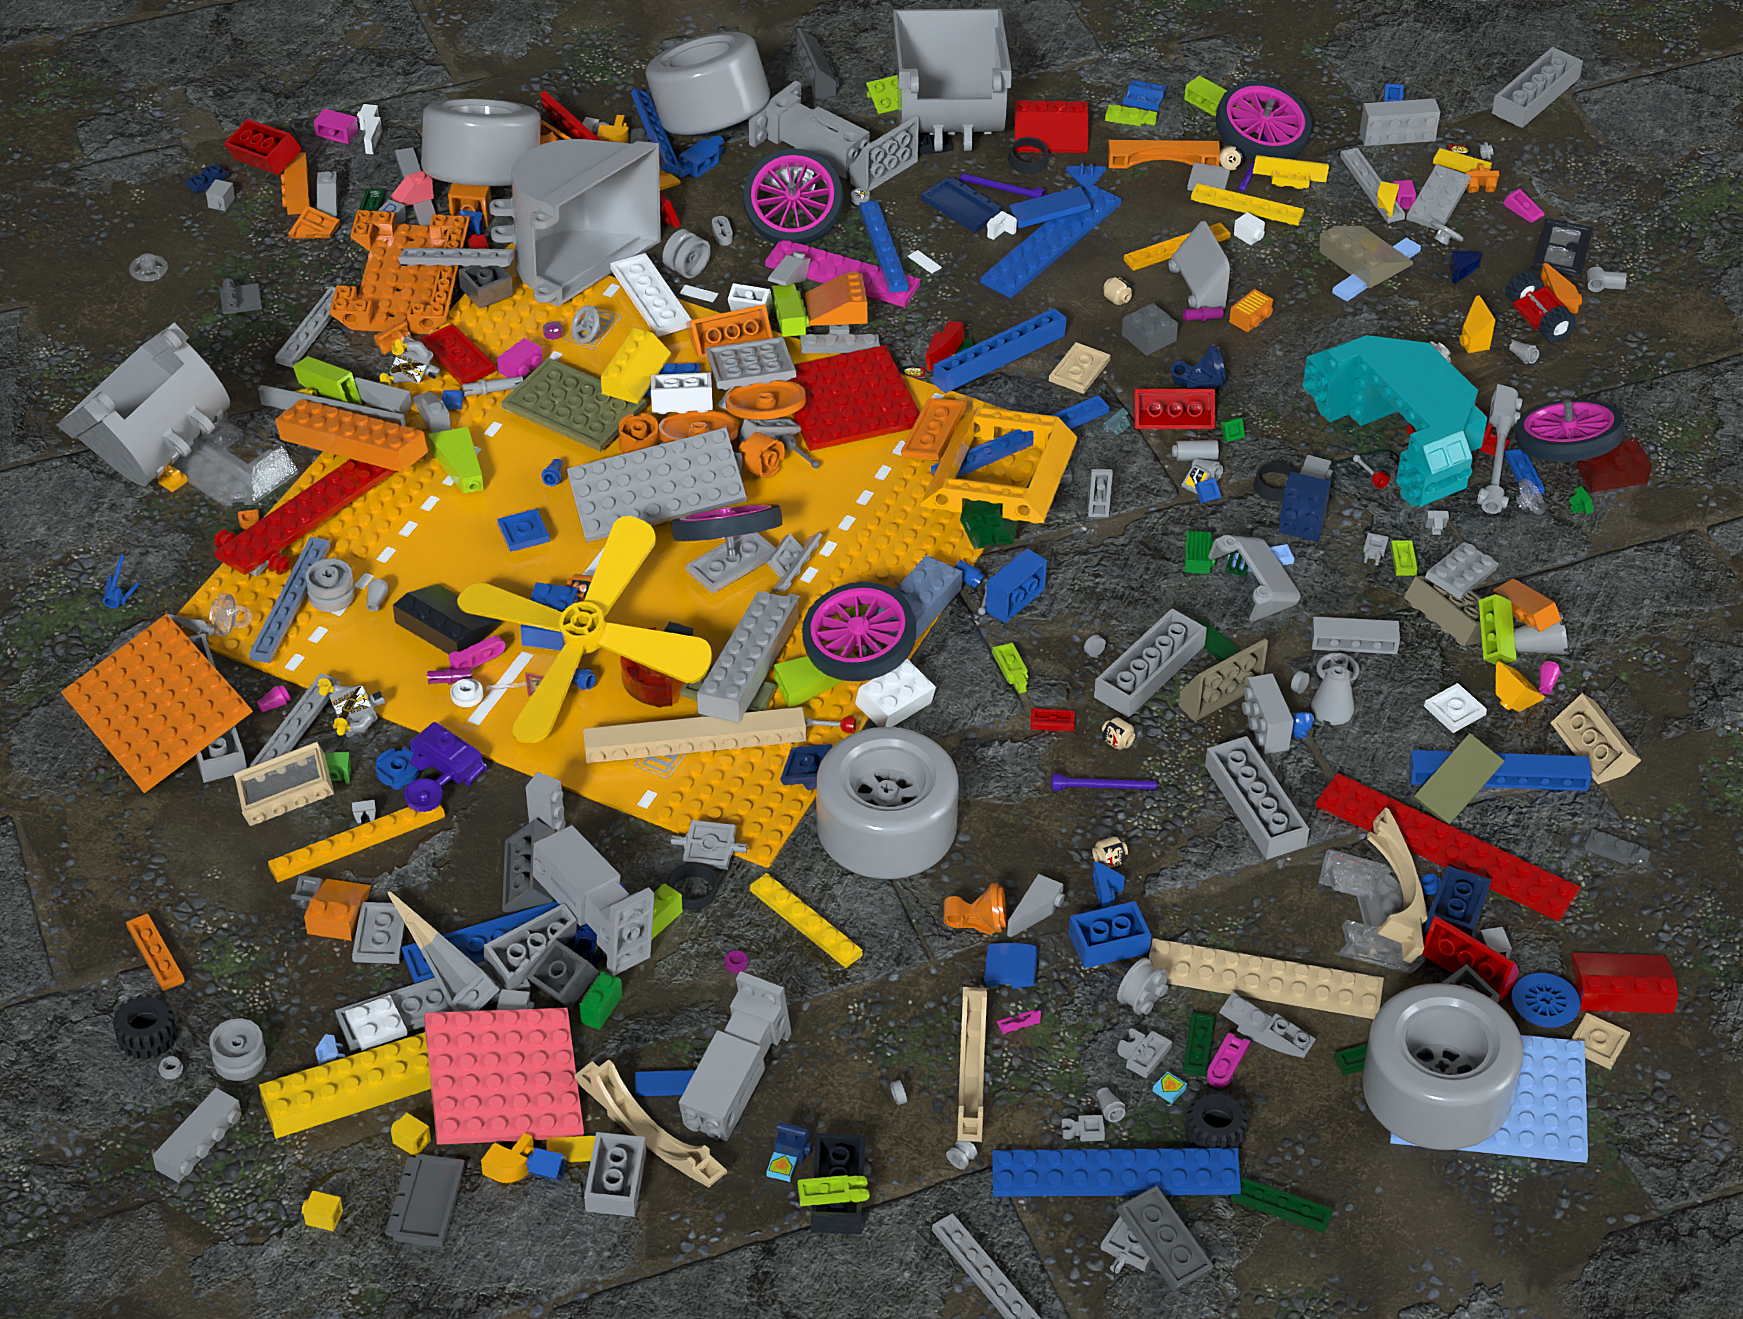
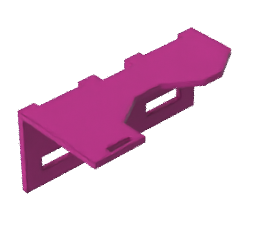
[997,1010,1041,1034]

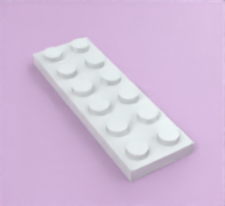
[610,253,691,337]

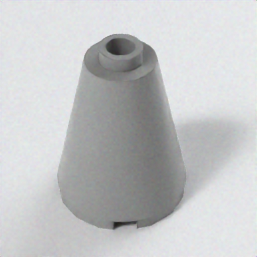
[1514,612,1568,654]
[1311,666,1355,725]

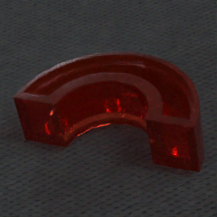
[620,627,673,708]

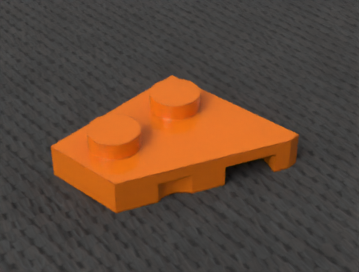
[288,206,341,239]

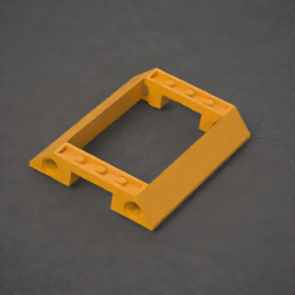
[921,407,1077,523]

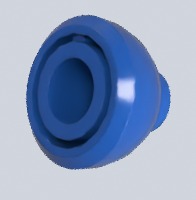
[1291,712,1314,739]

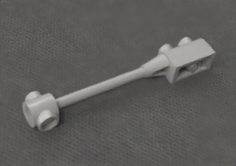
[1477,384,1522,514]

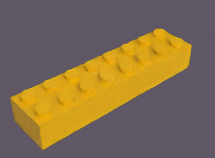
[259,1032,431,1139]

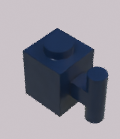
[775,1121,813,1165]

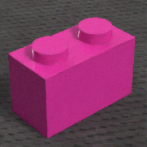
[314,109,359,144]
[497,338,543,378]

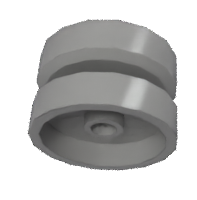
[663,229,710,278]
[305,558,355,612]
[210,1018,266,1081]

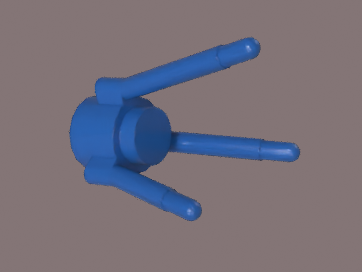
[102,554,140,608]

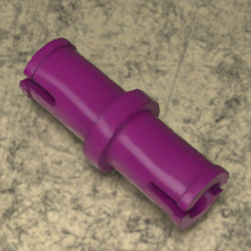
[1183,306,1223,322]
[427,668,473,685]

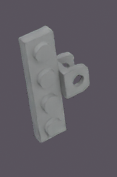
[800,324,880,353]

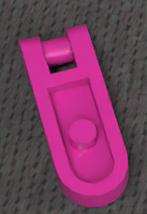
[449,636,505,670]
[1207,1032,1251,1088]

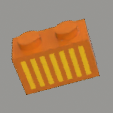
[1229,289,1273,332]

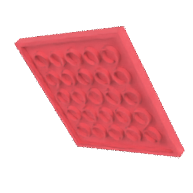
[424,1008,584,1145]

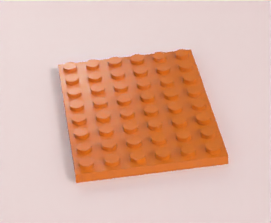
[61,614,253,793]

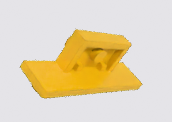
[1253,155,1329,189]

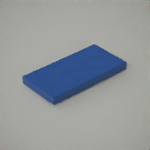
[1009,186,1091,228]

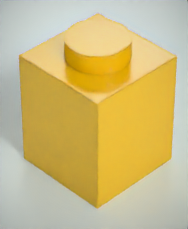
[391,1112,431,1157]
[302,1191,343,1232]

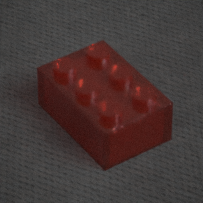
[1576,439,1652,493]

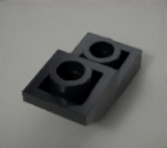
[918,133,953,154]

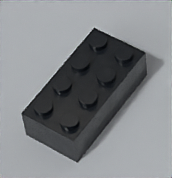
[811,1133,865,1235]

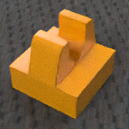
[158,465,188,492]

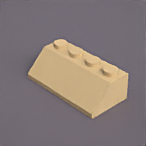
[1551,693,1641,784]

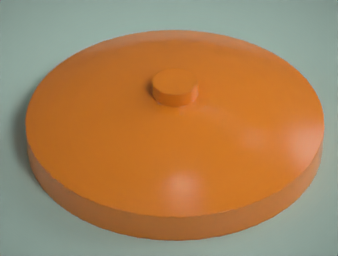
[725,380,806,420]
[658,410,739,443]

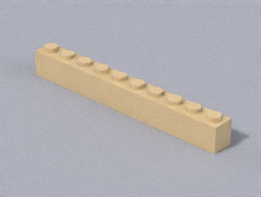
[583,707,806,763]

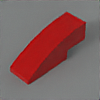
[925,321,965,371]

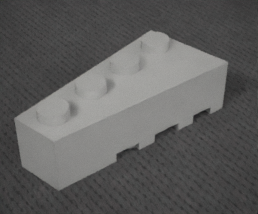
[484,903,577,990]

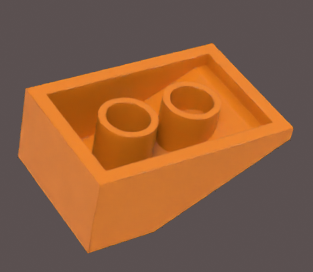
[304,879,371,941]

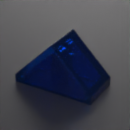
[1450,251,1482,284]

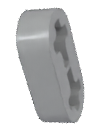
[712,216,733,246]

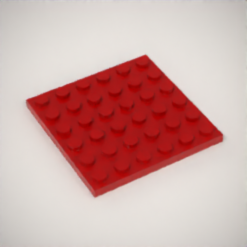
[787,345,920,451]

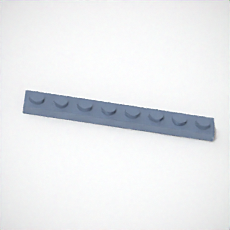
[249,537,331,663]

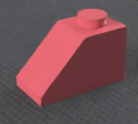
[391,171,434,207]

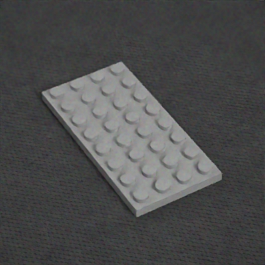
[567,428,747,543]

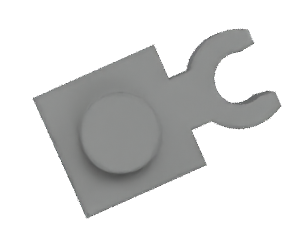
[1364,533,1389,566]
[1061,1115,1105,1141]

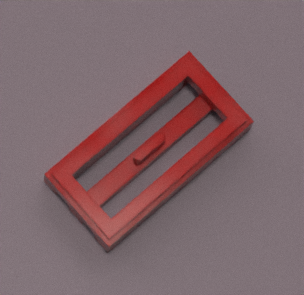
[1030,708,1075,732]

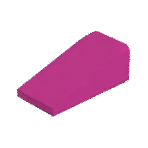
[1503,188,1545,223]

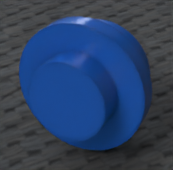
[1420,874,1441,895]

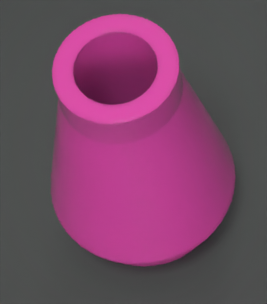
[1539,661,1561,694]
[256,685,291,713]

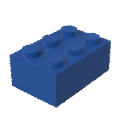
[985,548,1047,623]
[520,582,578,650]
[1068,901,1151,969]

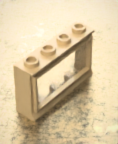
[234,742,334,826]

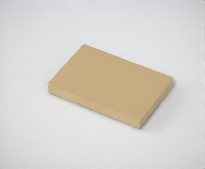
[1049,342,1111,394]

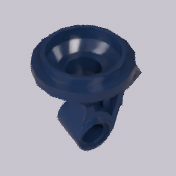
[1171,344,1226,390]

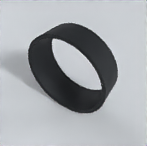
[1008,137,1048,174]
[1253,462,1296,502]
[667,863,718,910]

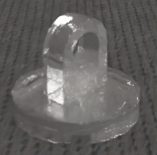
[210,593,252,636]

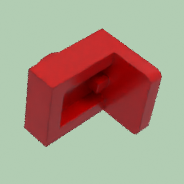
[464,234,489,249]
[1479,425,1510,456]

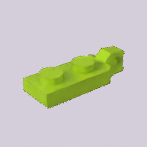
[1105,104,1157,127]
[992,643,1028,693]

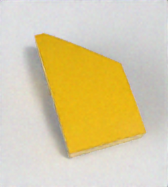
[1377,181,1399,217]

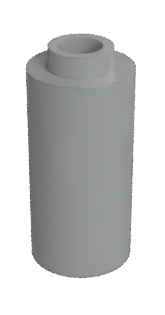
[1172,440,1218,461]

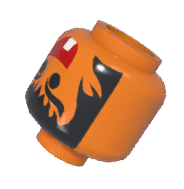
[567,574,593,602]

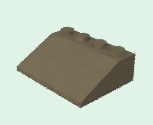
[1320,225,1413,288]
[1404,576,1483,646]
[1179,639,1268,722]

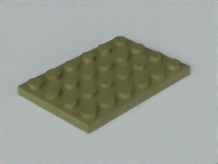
[501,357,646,452]

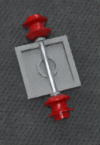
[214,529,290,576]

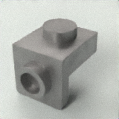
[290,875,323,909]

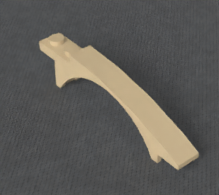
[1367,808,1428,963]
[957,987,987,1142]
[574,1060,727,1187]

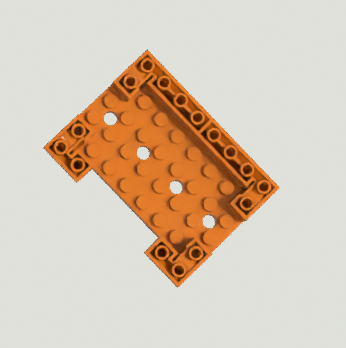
[330,210,470,334]

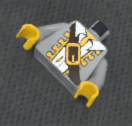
[379,336,440,386]
[317,678,385,737]

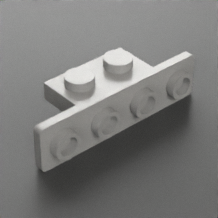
[766,532,822,593]

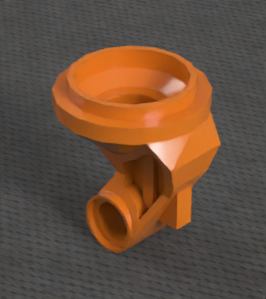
[944,882,1007,935]

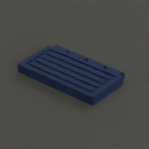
[921,177,1003,233]

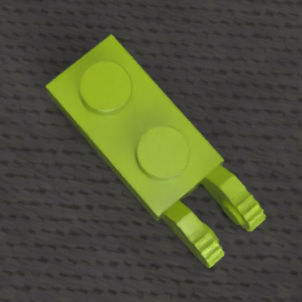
[797,1175,870,1206]

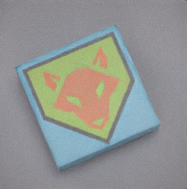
[1153,1071,1187,1104]
[767,1152,797,1182]

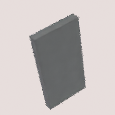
[1116,1185,1214,1292]

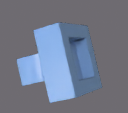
[315,1034,345,1066]

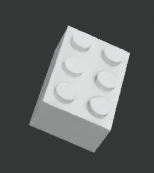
[651,372,713,414]
[855,659,936,727]

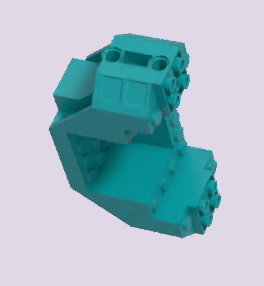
[1303,335,1487,507]

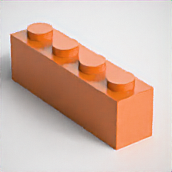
[281,152,310,215]
[1492,578,1561,632]

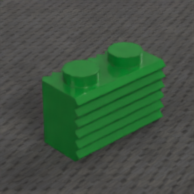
[1184,530,1215,574]
[579,972,623,1030]

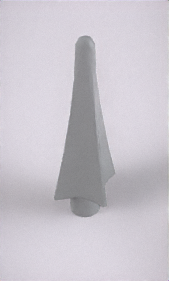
[167,614,214,637]

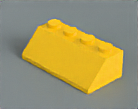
[601,328,671,404]

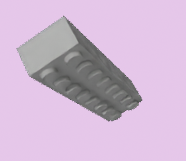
[697,591,799,722]
[188,633,247,783]

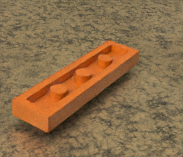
[126,913,184,991]

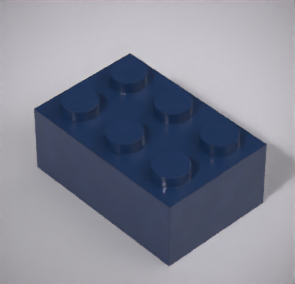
[1278,472,1331,542]
[1424,866,1491,937]

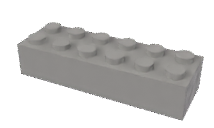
[1492,47,1583,128]
[1094,609,1207,718]
[1205,736,1309,860]

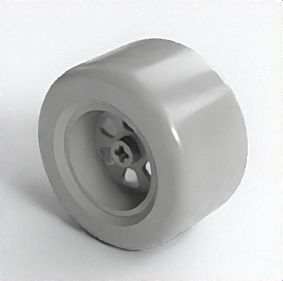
[645,31,770,135]
[421,98,541,186]
[816,727,959,879]
[1362,983,1523,1150]

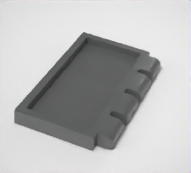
[385,1154,466,1248]

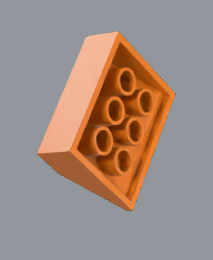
[805,271,867,326]

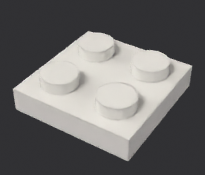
[1424,683,1487,733]
[345,995,407,1052]

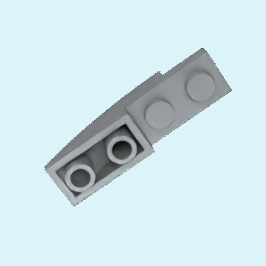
[1219,992,1316,1058]

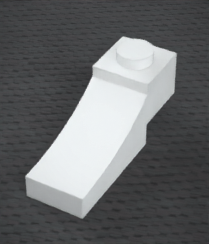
[357,104,382,154]

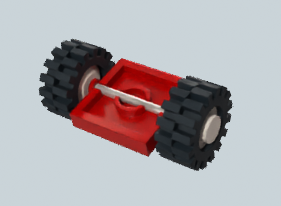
[1505,271,1577,343]

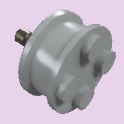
[1110,958,1168,1015]

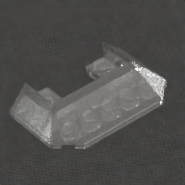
[171,410,299,506]
[1318,849,1428,974]

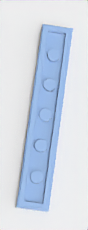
[1332,238,1421,301]

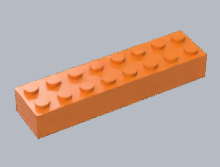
[275,399,428,473]

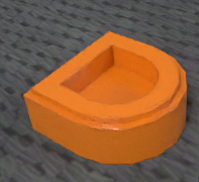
[238,509,260,529]

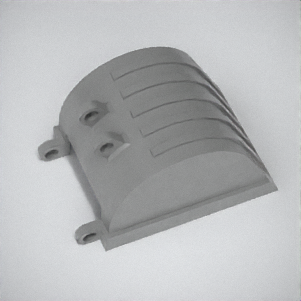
[893,9,1011,151]
[490,139,661,307]
[57,322,230,486]

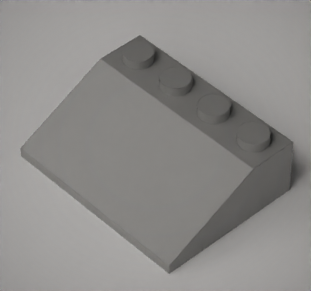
[850,116,919,191]

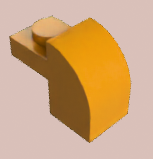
[597,115,629,143]
[481,1133,535,1183]

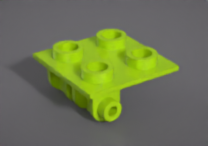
[866,75,898,115]

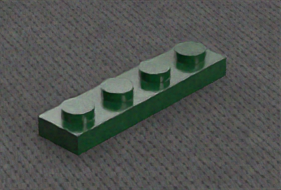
[1230,1177,1333,1234]

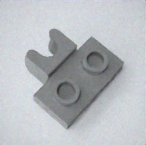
[1118,1028,1172,1079]

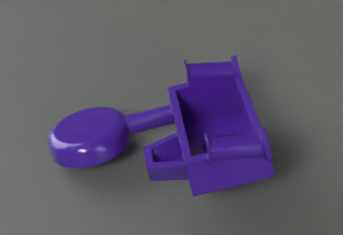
[404,722,487,812]

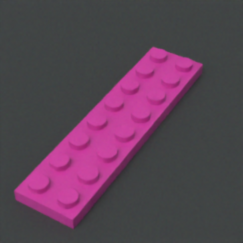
[765,240,920,307]

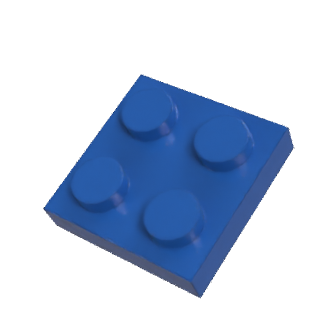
[497,509,550,552]

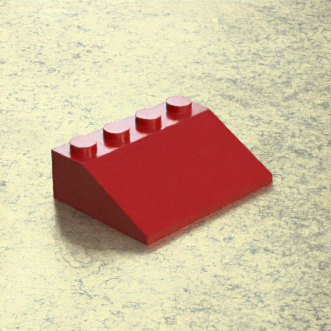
[1014,100,1088,153]
[1571,952,1678,1014]

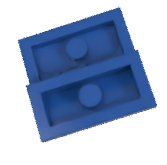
[1123,79,1167,111]
[984,943,1038,989]

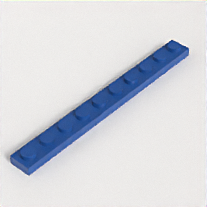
[931,395,1110,478]

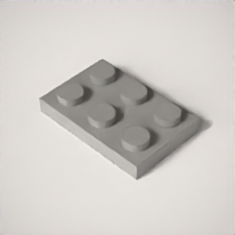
[352,902,408,964]

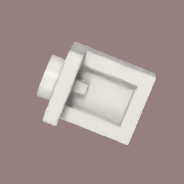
[987,211,1017,240]

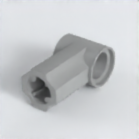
[1587,267,1626,292]

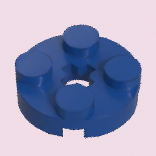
[375,748,421,790]

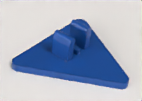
[1066,163,1106,189]

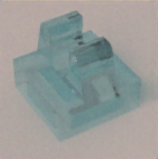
[1102,407,1130,435]

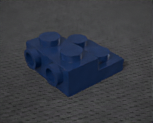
[780,744,833,790]

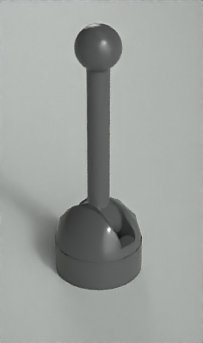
[780,433,819,469]

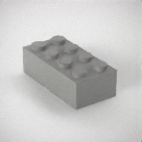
[1359,98,1440,146]

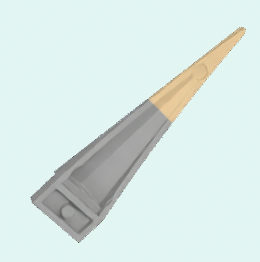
[388,891,500,1012]

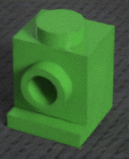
[317,752,351,784]

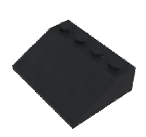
[393,584,501,654]

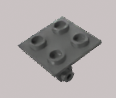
[219,278,262,314]

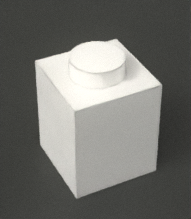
[1234,212,1265,245]

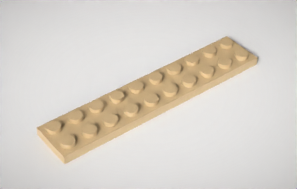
[1149,938,1384,1019]

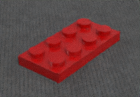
[420,323,496,386]

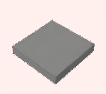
[1187,162,1230,191]

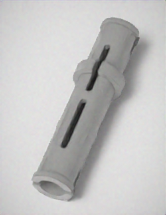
[462,376,523,397]

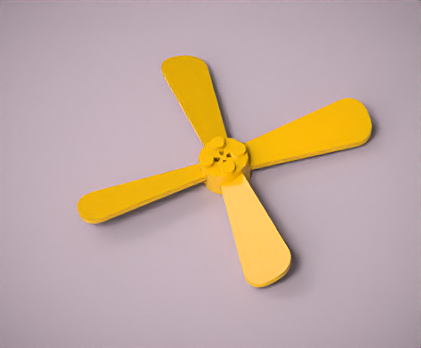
[457,516,712,743]

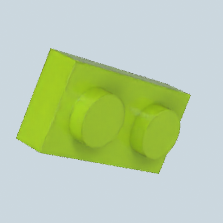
[1390,540,1418,576]

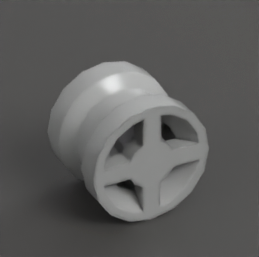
[946,1141,977,1169]

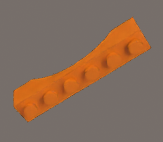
[1108,140,1220,168]

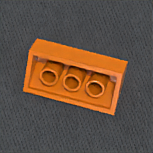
[686,304,773,359]

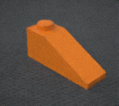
[1540,263,1582,314]

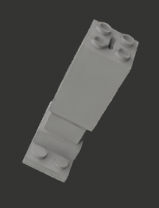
[749,81,870,179]
[533,825,654,976]
[679,971,791,1141]

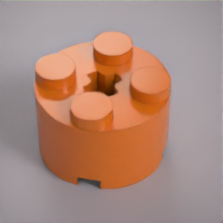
[618,413,660,454]
[739,431,785,478]

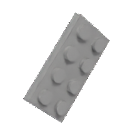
[1407,164,1471,230]
[686,532,776,594]
[1425,542,1499,599]

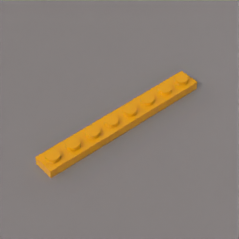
[268,805,445,883]

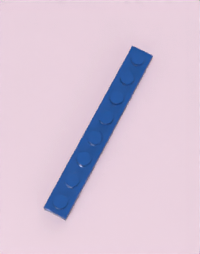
[631,87,680,175]
[859,201,908,292]

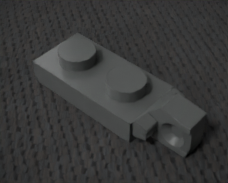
[1584,829,1651,866]

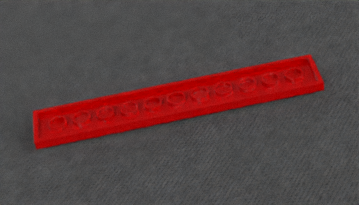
[539,90,681,228]
[214,459,396,575]
[1316,773,1580,922]

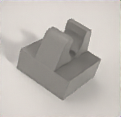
[1424,511,1449,535]
[352,800,376,825]

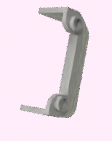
[1168,221,1230,309]
[1208,535,1300,622]

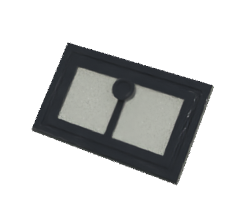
[1531,218,1593,279]

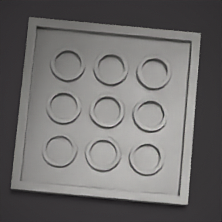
[705,337,796,390]

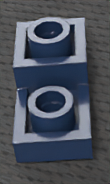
[185,164,228,193]

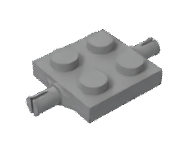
[671,820,748,870]
[1101,1216,1151,1273]

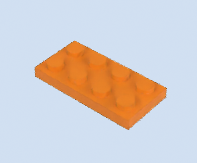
[901,398,967,461]

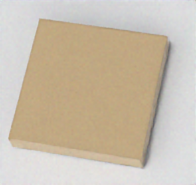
[1571,1013,1630,1070]

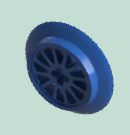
[1512,973,1580,1027]

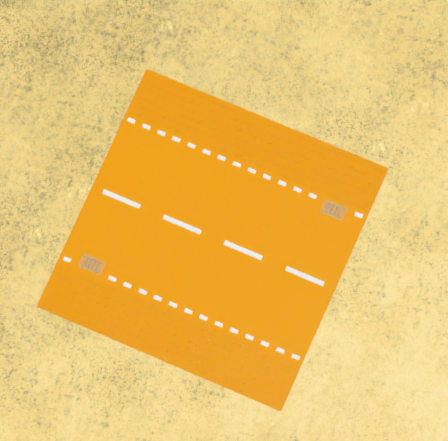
[174,243,1045,868]

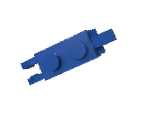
[673,135,724,178]

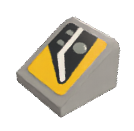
[1181,465,1211,494]

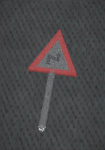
[485,672,544,697]

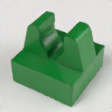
[1220,417,1245,442]
[1569,486,1594,515]

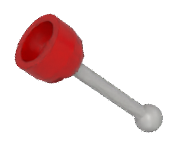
[1353,454,1389,489]
[805,716,856,734]

